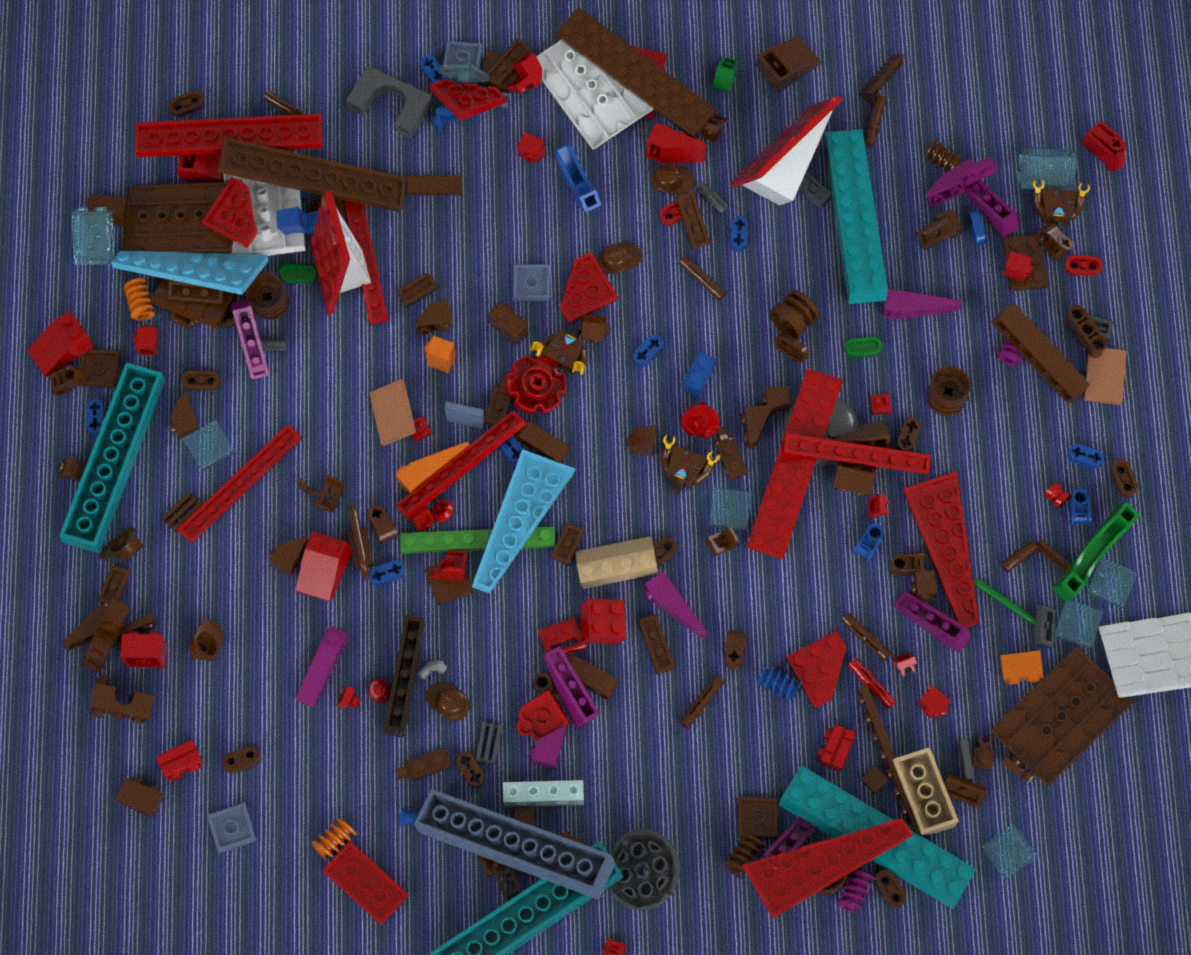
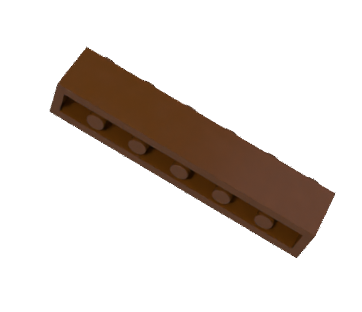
[991,302,1090,404]

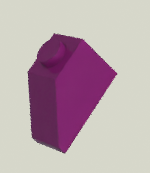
[529,727,566,770]

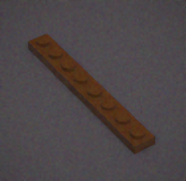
[857,685,924,837]

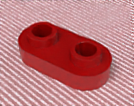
[659,201,682,226]
[1064,255,1103,276]

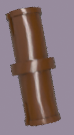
[1000,540,1039,573]

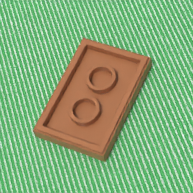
[1084,346,1127,405]
[369,379,416,446]

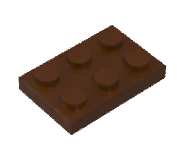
[1002,235,1049,291]

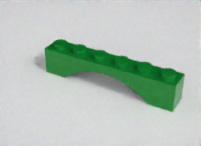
[1051,501,1140,602]

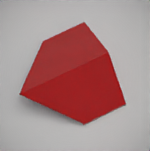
[427,550,468,581]

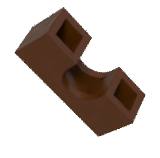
[87,683,154,724]

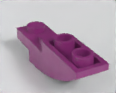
[926,156,997,207]

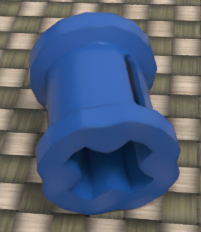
[399,808,421,826]

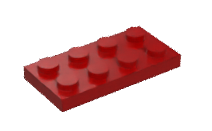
[322,841,409,926]

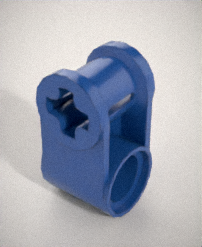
[1069,488,1091,526]
[852,523,884,562]

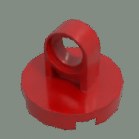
[682,401,720,439]

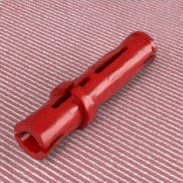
[847,658,897,710]

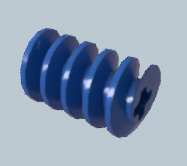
[757,664,802,701]

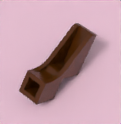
[741,386,790,449]
[82,598,131,673]

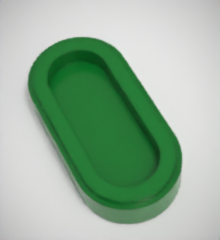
[279,263,317,284]
[844,337,882,358]

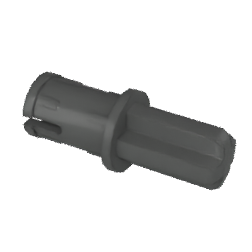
[696,181,728,213]
[260,337,287,352]

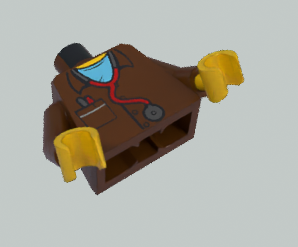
[1031,179,1090,232]
[530,327,588,375]
[661,434,720,494]

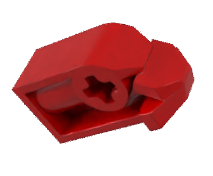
[1081,121,1125,172]

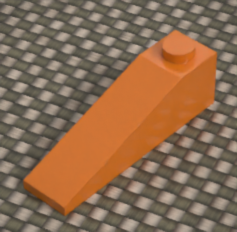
[396,442,470,494]

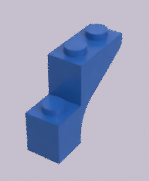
[553,143,601,213]
[277,206,318,235]

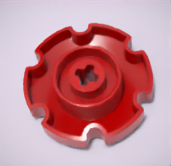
[505,355,566,414]

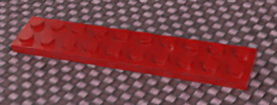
[135,114,323,157]
[746,368,843,560]

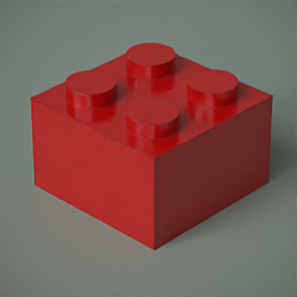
[579,599,627,644]
[120,631,167,668]

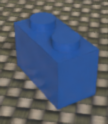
[682,351,716,398]

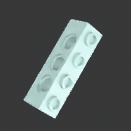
[503,780,584,807]

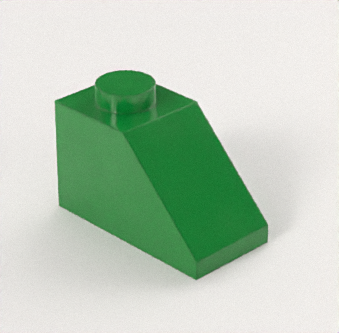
[713,56,739,92]

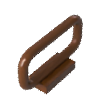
[348,503,374,580]

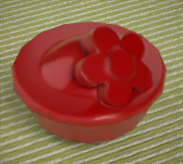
[432,500,454,522]
[369,679,391,702]

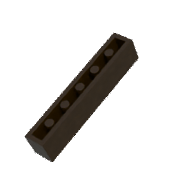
[384,615,426,738]

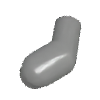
[417,660,447,680]

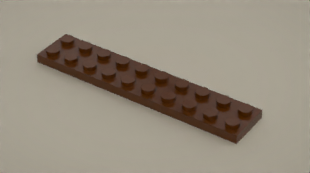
[555,7,717,138]
[218,137,406,212]

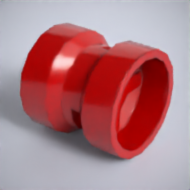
[1044,482,1071,509]

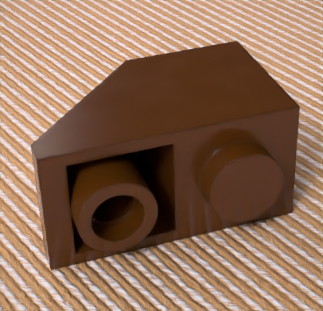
[415,300,454,335]

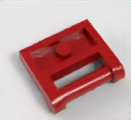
[538,617,587,655]

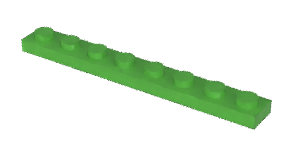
[400,527,555,554]

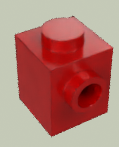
[517,132,547,163]
[1003,251,1034,281]
[133,325,159,356]
[917,686,951,720]

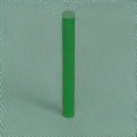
[974,578,1036,626]

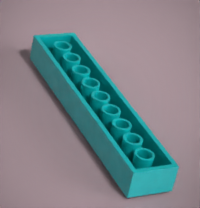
[824,129,888,304]
[59,363,165,554]
[779,765,976,909]
[429,841,623,955]

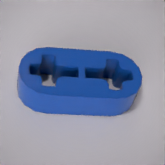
[421,55,447,83]
[968,211,986,245]
[730,216,748,252]
[633,335,663,367]
[86,399,105,436]
[499,436,524,465]
[1067,444,1104,469]
[370,560,405,587]

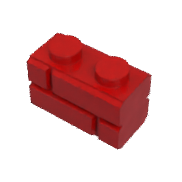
[817,724,856,773]
[156,740,204,781]

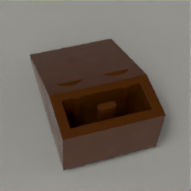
[756,36,821,92]

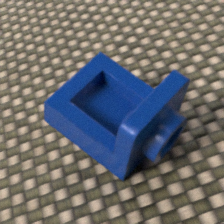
[433,106,459,132]

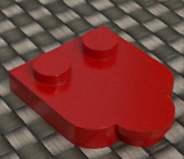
[516,689,570,740]

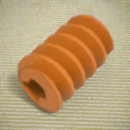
[123,278,155,321]
[312,818,357,862]

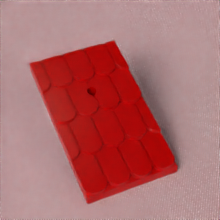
[730,96,843,205]
[309,191,371,315]

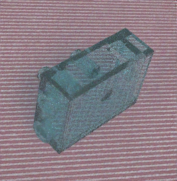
[1016,147,1078,191]
[71,207,114,265]

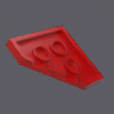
[430,79,506,121]
[201,177,258,249]
[560,252,618,325]
[786,631,847,709]

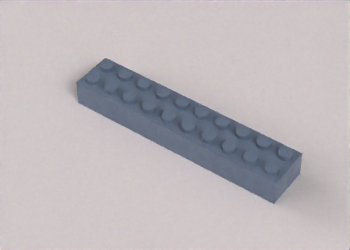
[414,789,616,900]

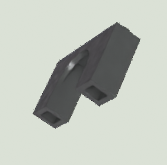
[346,65,433,139]

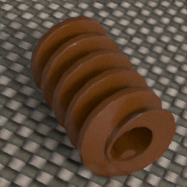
[925,138,966,172]
[724,834,766,879]

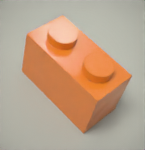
[424,336,456,374]
[1000,651,1044,685]

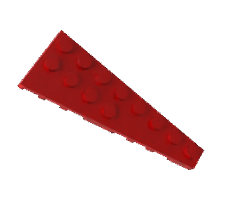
[903,471,979,628]
[742,818,913,919]

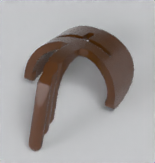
[297,474,343,513]

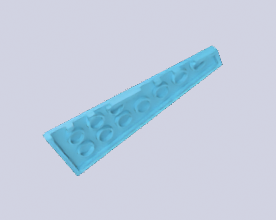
[111,251,269,295]
[472,449,575,594]

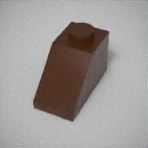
[169,392,200,439]
[627,425,656,456]
[268,537,308,577]

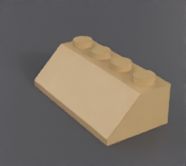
[576,536,659,589]
[892,747,959,835]

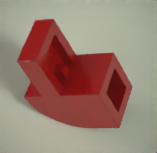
[507,53,542,93]

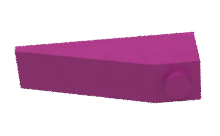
[964,180,1019,237]
[883,289,962,320]
[231,299,270,380]
[643,571,708,641]
[893,591,971,653]
[295,625,349,708]
[543,646,600,729]
[760,817,817,859]

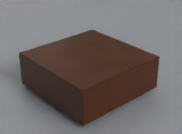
[860,766,889,795]

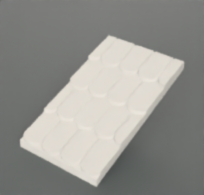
[536,40,654,150]
[224,149,306,256]
[1099,612,1191,698]

